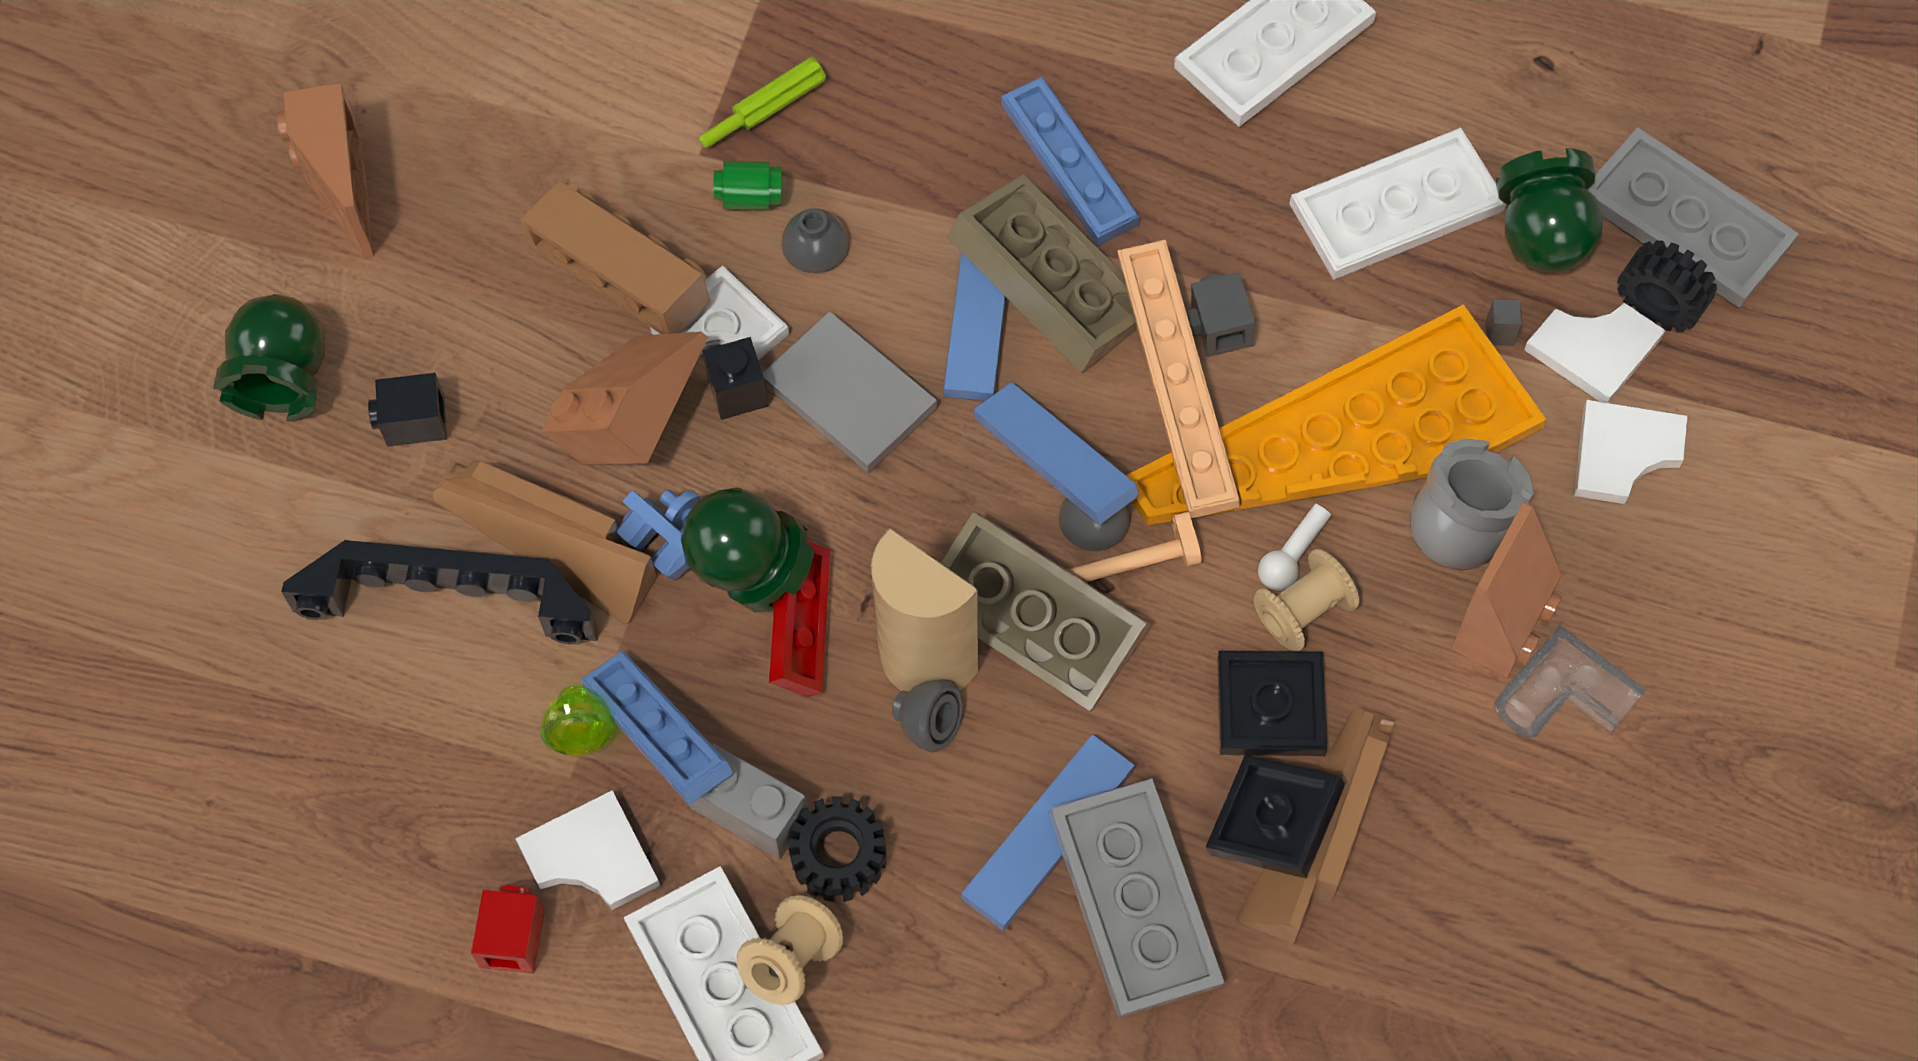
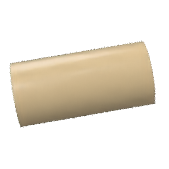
[871,528,978,691]

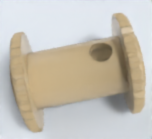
[1254,549,1359,651]
[736,895,843,1005]

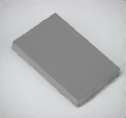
[763,311,937,473]

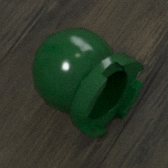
[1495,148,1602,273]
[214,294,325,421]
[681,487,814,612]

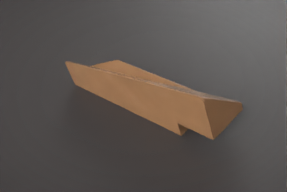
[433,461,657,624]
[1237,707,1396,944]

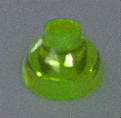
[541,685,615,756]

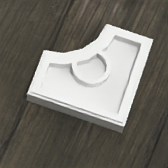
[650,265,789,360]
[1524,303,1666,403]
[1574,400,1687,504]
[515,790,660,910]

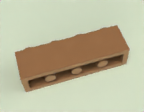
[520,180,711,334]

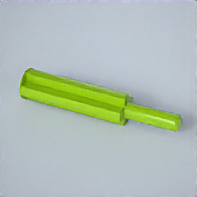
[699,57,826,148]

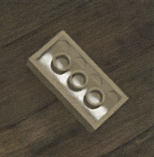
[947,174,1137,373]
[940,512,1152,711]

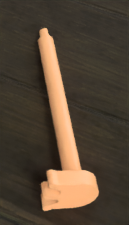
[1066,512,1202,582]

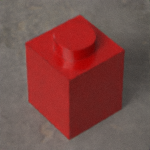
[471,885,545,974]

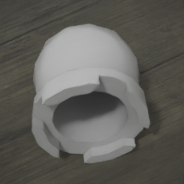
[1409,439,1534,570]

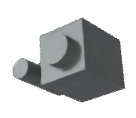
[1186,272,1255,357]

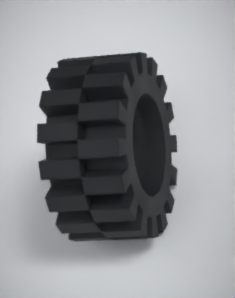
[1617,240,1717,332]
[788,796,887,902]

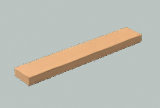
[1118,239,1239,518]

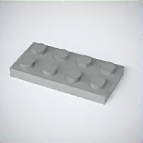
[1588,127,1799,308]
[1048,779,1224,1019]

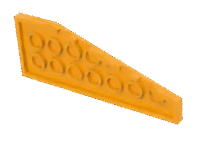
[1125,304,1547,526]

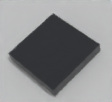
[1217,651,1327,756]
[1206,755,1345,879]

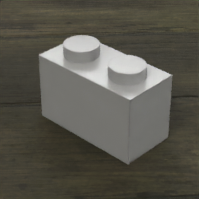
[690,744,807,860]

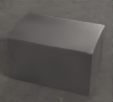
[1485,300,1522,346]

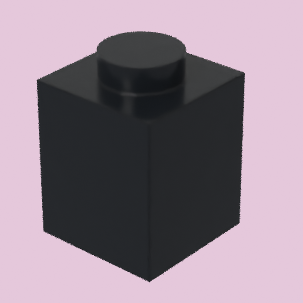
[702,337,769,420]
[368,373,447,447]

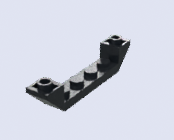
[281,540,598,645]

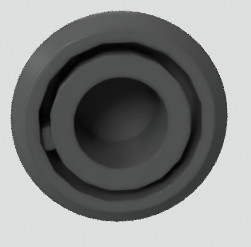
[782,209,849,273]
[1059,497,1130,551]
[892,680,962,752]

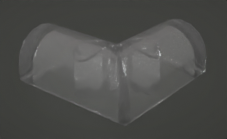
[1495,625,1645,738]

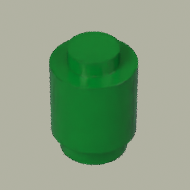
[713,161,782,210]

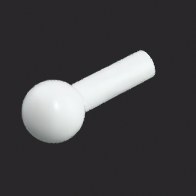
[1258,504,1331,591]

